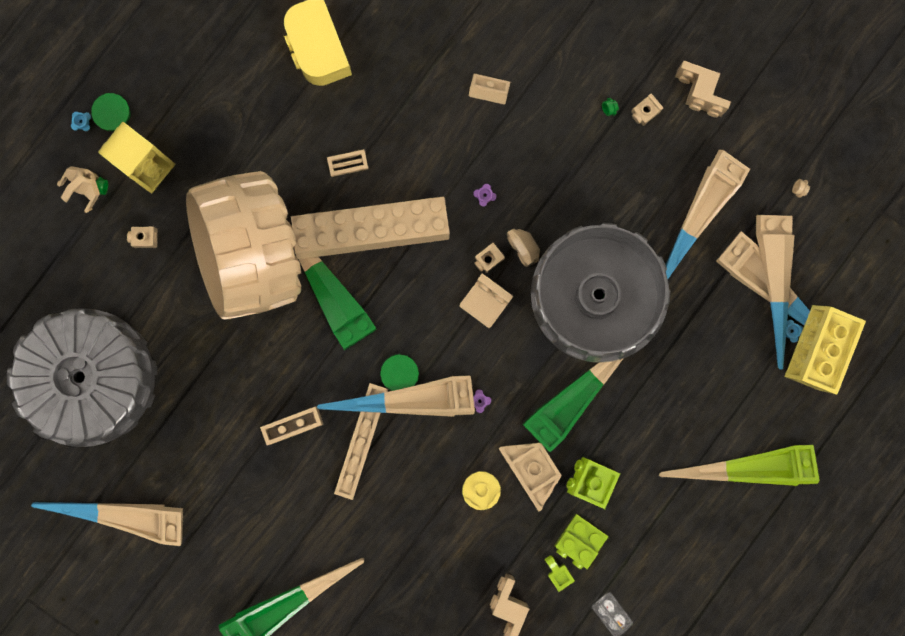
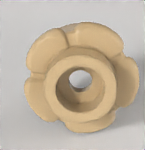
[792,179,810,198]

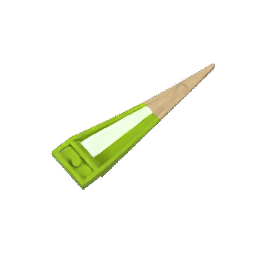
[659,445,820,486]

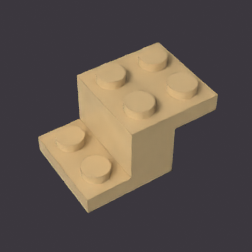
[675,61,731,117]
[490,573,529,636]

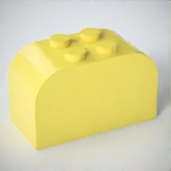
[284,0,352,86]
[98,122,175,194]

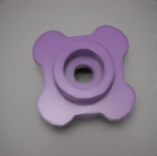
[474,184,496,207]
[473,390,491,413]

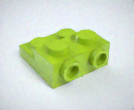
[567,457,620,509]
[554,514,608,570]

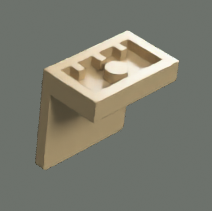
[460,274,513,328]

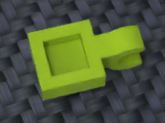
[545,555,575,592]

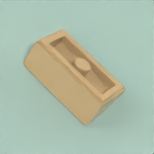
[469,74,510,104]

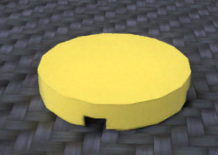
[462,471,500,510]

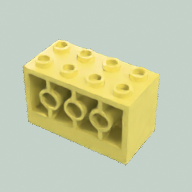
[785,305,866,395]

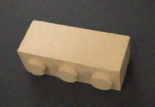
[260,407,324,446]

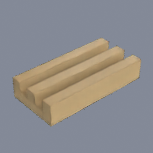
[327,150,369,177]

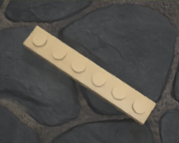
[334,383,388,500]

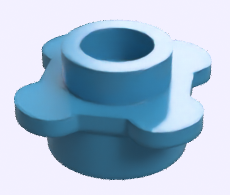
[71,112,91,131]
[786,320,803,343]

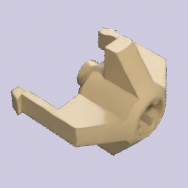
[57,166,100,213]

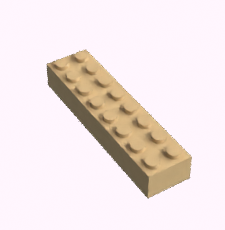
[291,197,450,259]

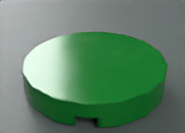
[92,93,130,131]
[380,355,419,391]

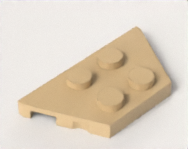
[499,443,562,511]

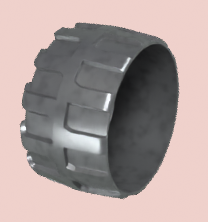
[531,223,671,362]
[7,309,157,447]

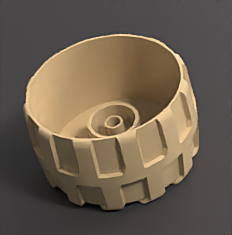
[186,171,301,319]

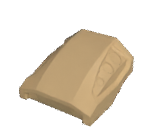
[507,229,540,267]

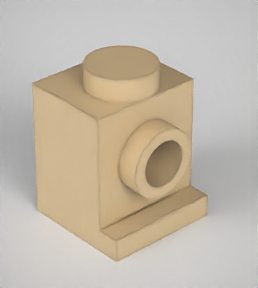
[631,94,663,126]
[127,227,158,248]
[474,243,505,273]

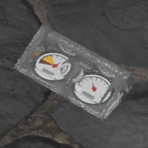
[592,592,633,636]

